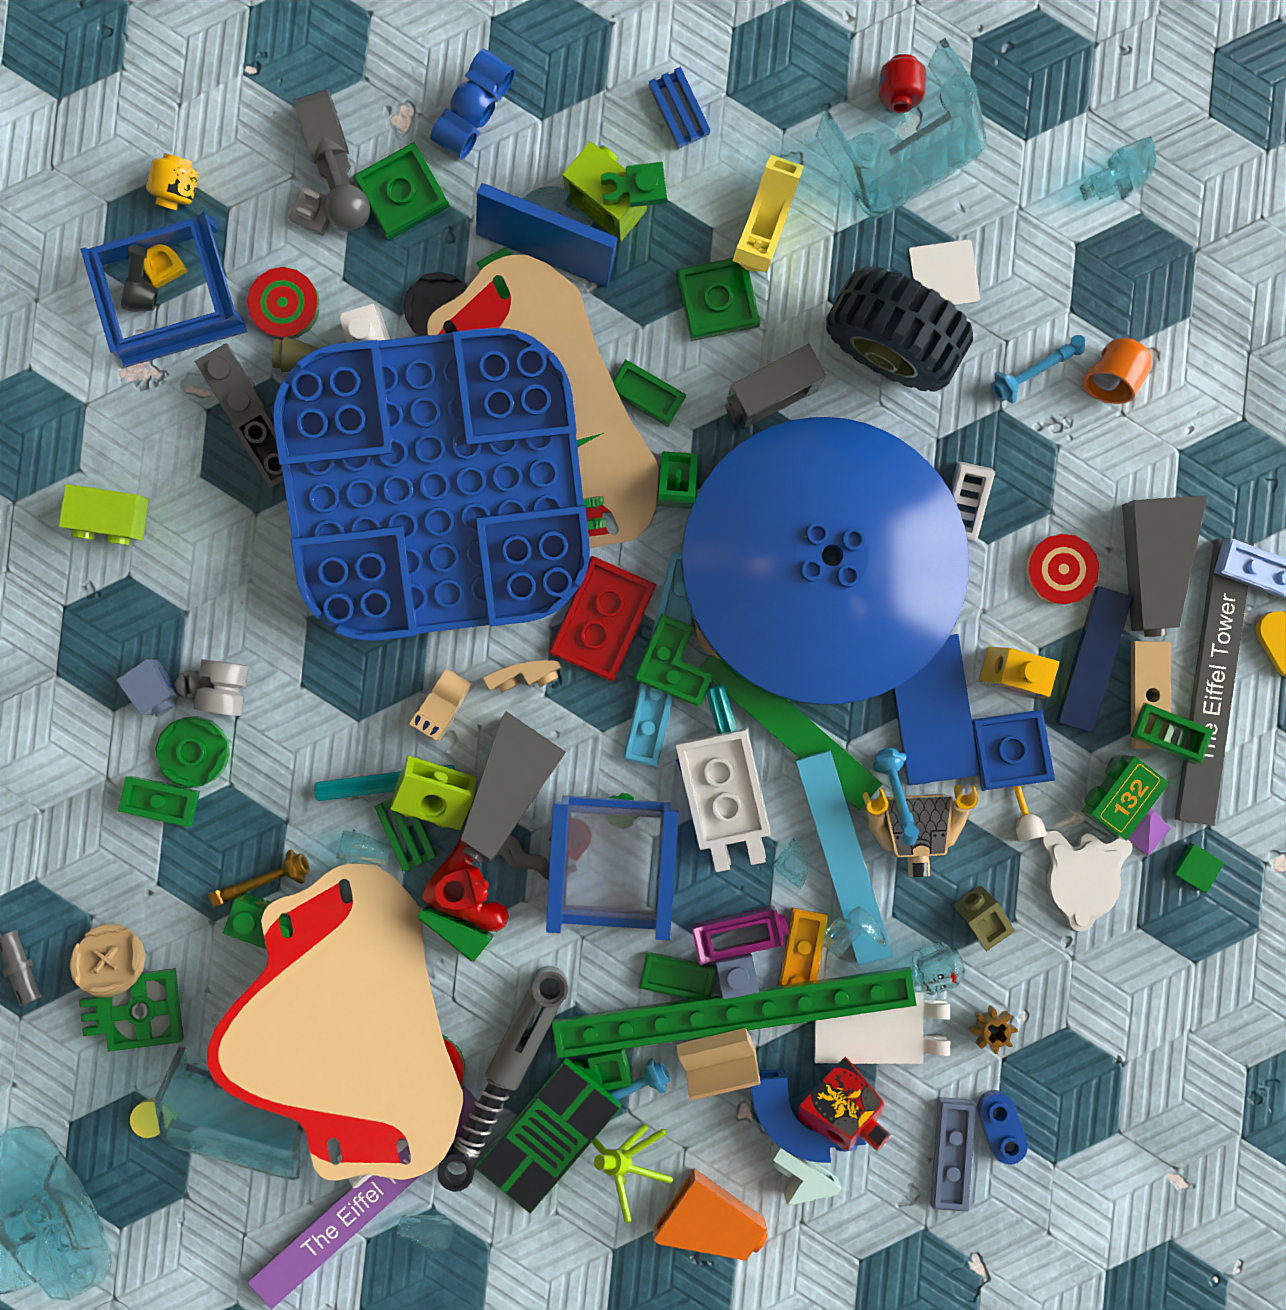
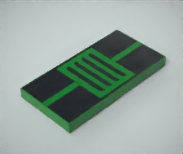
[475,1058,622,1214]

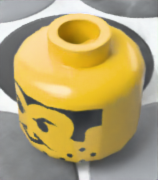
[146,153,198,211]

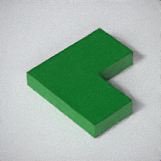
[633,613,714,707]

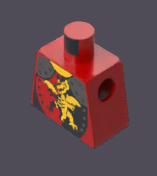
[797,1057,891,1151]

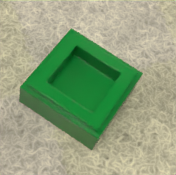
[1172,843,1225,893]

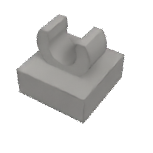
[288,186,329,236]

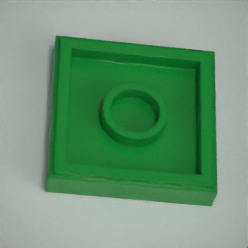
[353,142,450,240]
[676,258,761,341]

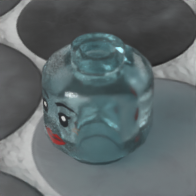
[910,942,965,995]

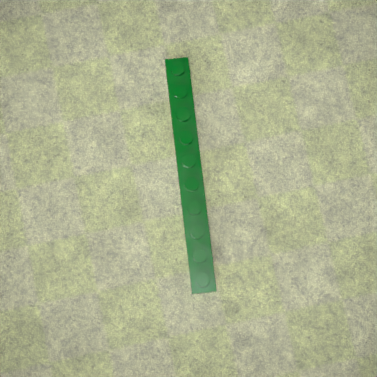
[552,967,917,1059]

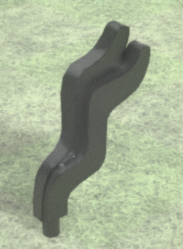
[497,834,578,880]

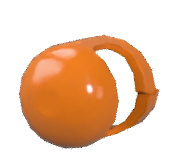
[1082,338,1152,404]

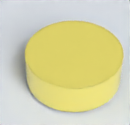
[130,1099,170,1138]

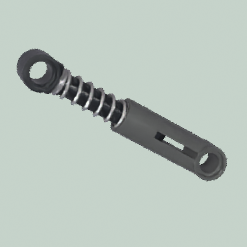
[437,966,568,1192]

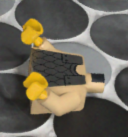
[862,784,978,877]

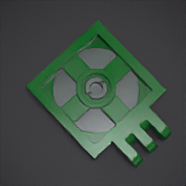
[79,968,184,1052]

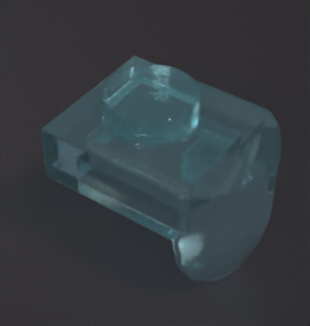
[826,906,886,958]

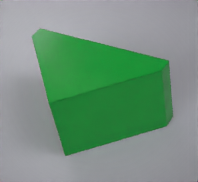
[658,451,698,509]

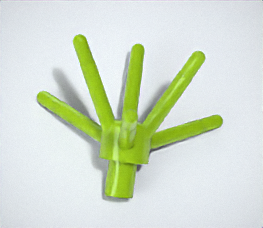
[591,1124,673,1224]

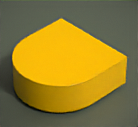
[144,244,187,289]

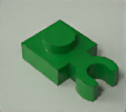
[601,162,667,207]
[570,1049,633,1090]

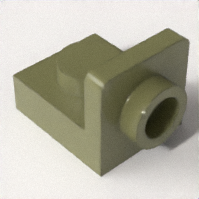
[953,886,1015,952]

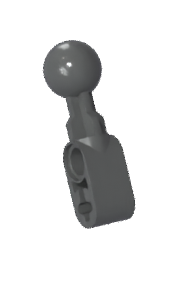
[294,89,370,232]

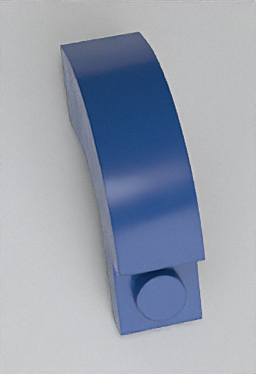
[750,1068,866,1163]

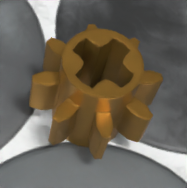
[969,1005,1018,1054]

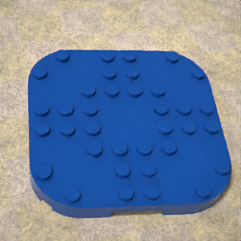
[273,328,590,641]

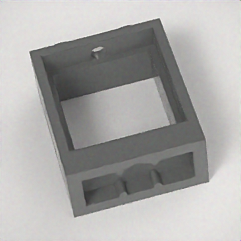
[725,343,827,430]

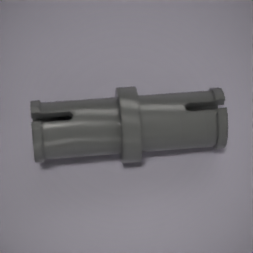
[0,930,43,1006]

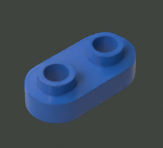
[977,1090,1028,1165]

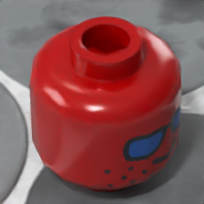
[878,54,927,113]

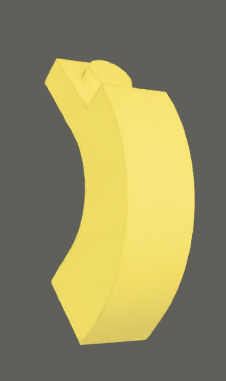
[732,155,804,273]

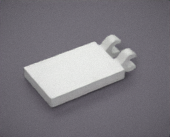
[676,728,771,872]
[814,989,950,1064]

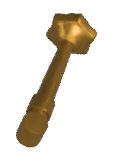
[208,849,310,907]

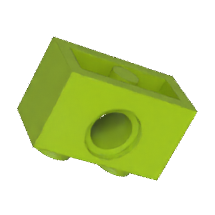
[391,755,476,830]

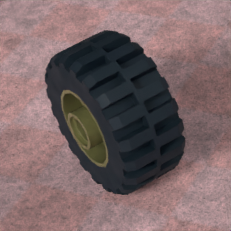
[826,266,973,392]

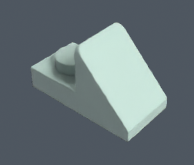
[770,1142,842,1205]

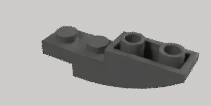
[194,343,284,488]

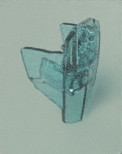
[0,1126,112,1301]

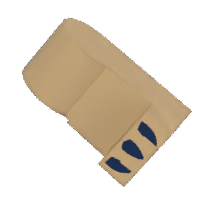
[409,668,472,741]

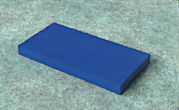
[476,183,618,288]
[893,634,980,786]

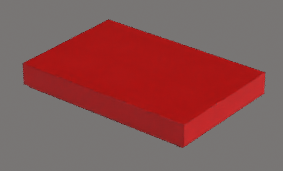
[548,556,657,682]

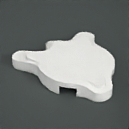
[1041,830,1133,932]

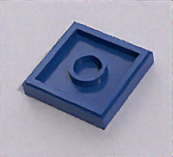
[972,710,1055,791]

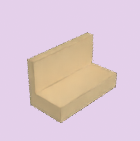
[676,1028,761,1101]

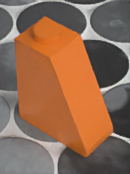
[653,1168,768,1261]

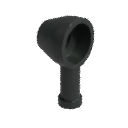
[121,245,158,312]

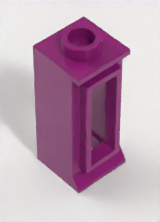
[691,905,789,965]

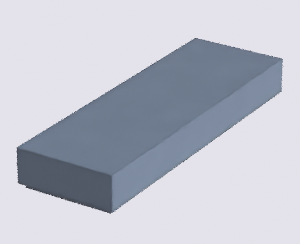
[930,1097,976,1212]

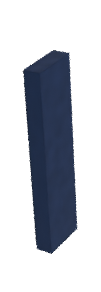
[1056,586,1133,733]

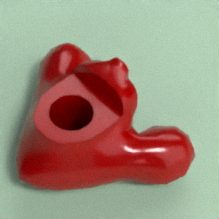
[422,835,509,932]

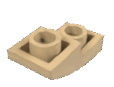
[483,660,562,693]

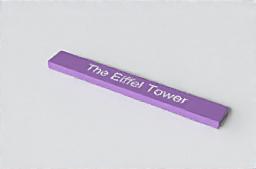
[248,1085,479,1310]

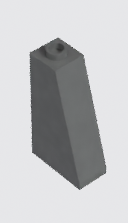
[1122,495,1206,637]
[460,711,566,864]

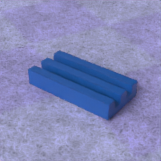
[649,66,710,149]

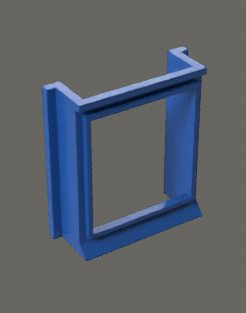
[80,211,247,367]

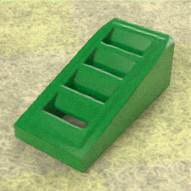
[1130,703,1214,764]
[417,906,494,962]

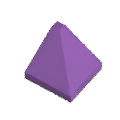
[1128,809,1171,856]

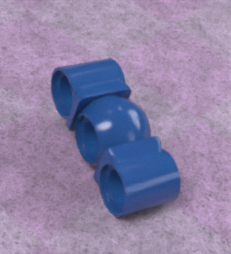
[430,48,515,160]

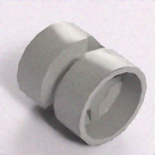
[193,659,249,716]

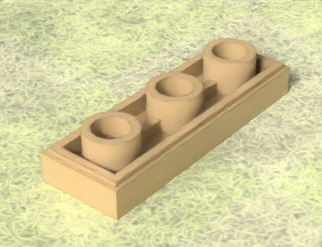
[1131,641,1171,749]

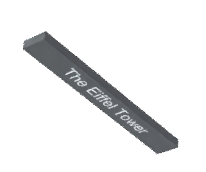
[1175,538,1254,826]

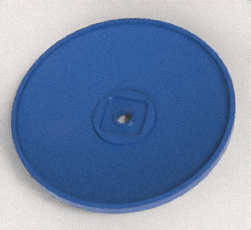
[681,417,969,705]

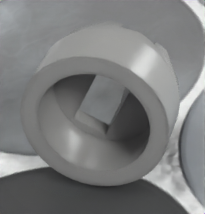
[175,671,203,699]

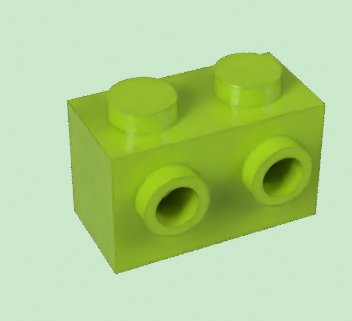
[59,484,149,546]

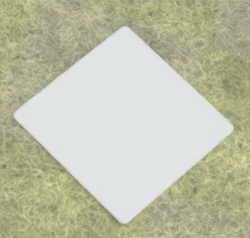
[909,239,980,305]

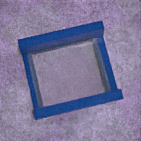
[546,795,679,941]

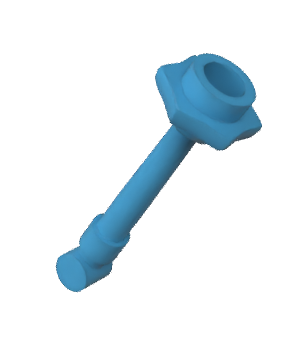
[991,335,1085,403]
[872,748,919,845]
[608,1058,670,1100]

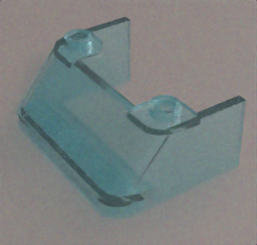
[816,38,987,218]
[154,1046,309,1180]

